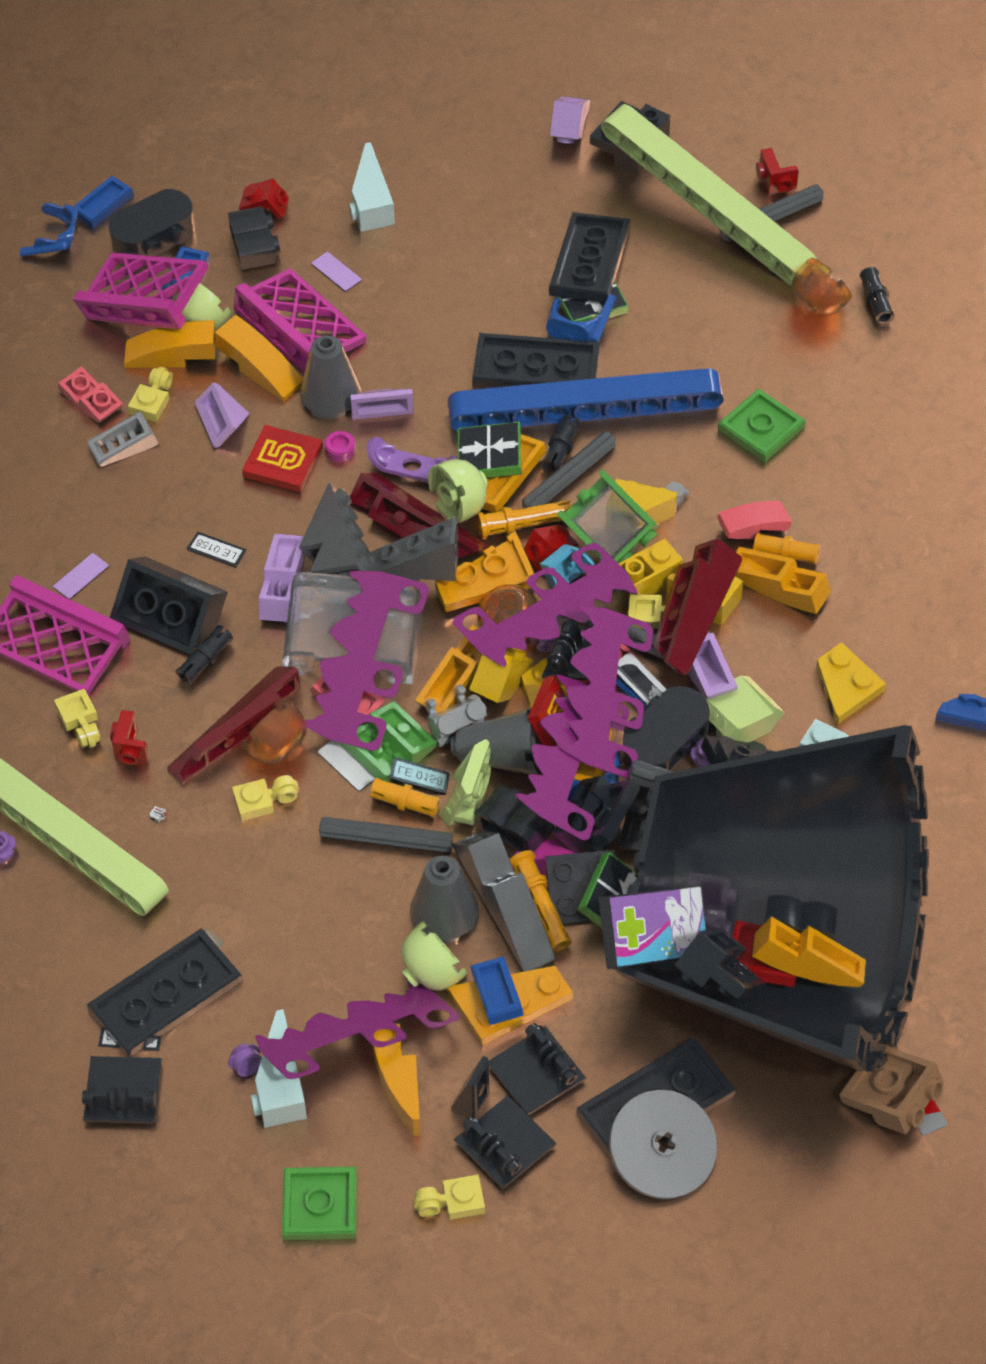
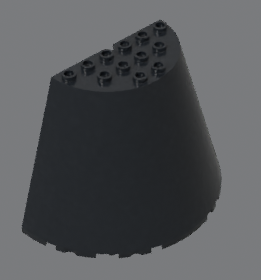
[615,725,929,1072]

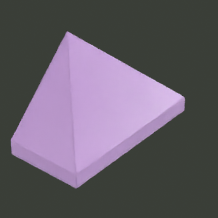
[194,382,250,448]
[350,389,414,420]

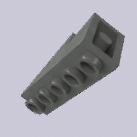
[299,483,376,593]
[333,518,458,598]
[452,831,556,972]

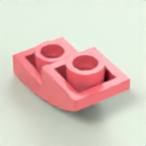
[58,366,123,423]
[717,501,792,540]

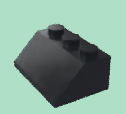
[110,556,228,655]

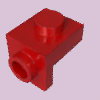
[756,148,799,195]
[239,178,289,219]
[524,525,579,571]
[110,710,149,765]

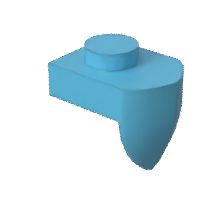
[540,544,595,589]

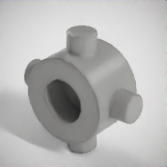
[666,481,689,506]

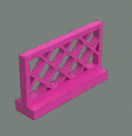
[73,252,209,329]
[233,268,367,373]
[0,575,131,696]

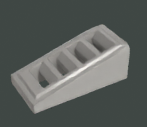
[87,411,159,467]

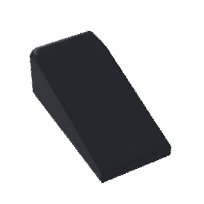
[451,1056,490,1119]

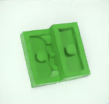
[340,701,437,782]

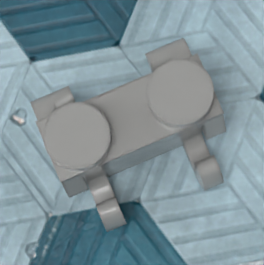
[425,684,487,747]

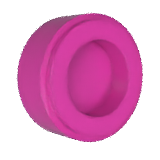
[324,431,356,462]

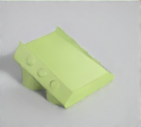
[701,676,785,743]
[438,739,491,826]

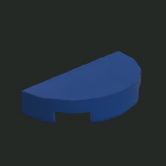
[935,694,986,731]

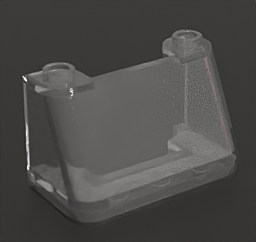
[282,572,423,684]

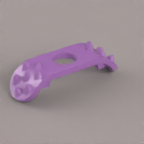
[367,437,458,483]

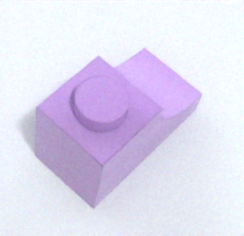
[550,96,590,144]

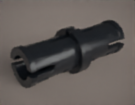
[860,267,895,324]
[541,415,581,474]
[175,625,233,685]

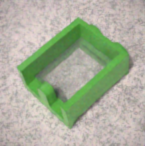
[557,469,659,563]

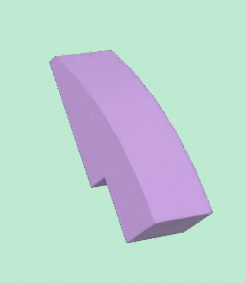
[259,534,304,622]
[688,631,738,700]

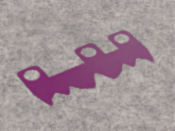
[453,543,637,667]
[301,571,429,751]
[559,605,653,779]
[515,675,629,840]
[255,981,460,1079]

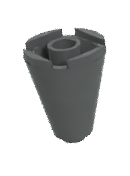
[300,335,361,419]
[451,708,542,775]
[410,856,479,943]

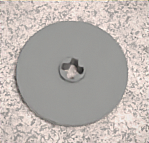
[609,1090,717,1199]

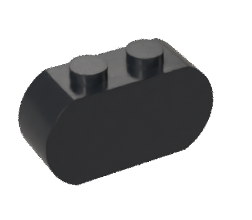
[109,189,195,256]
[623,686,710,771]

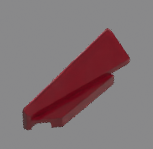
[350,473,489,558]
[653,538,742,675]
[167,666,301,785]

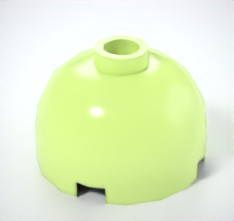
[172,276,232,330]
[428,459,488,523]
[401,921,468,991]

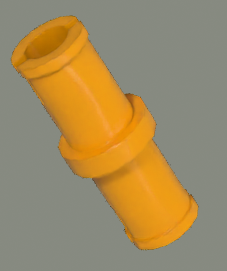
[753,533,820,564]
[370,777,440,818]

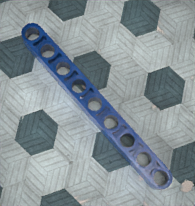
[447,368,724,432]

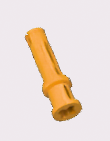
[475,499,572,540]
[509,850,572,952]

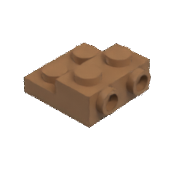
[839,1046,944,1135]

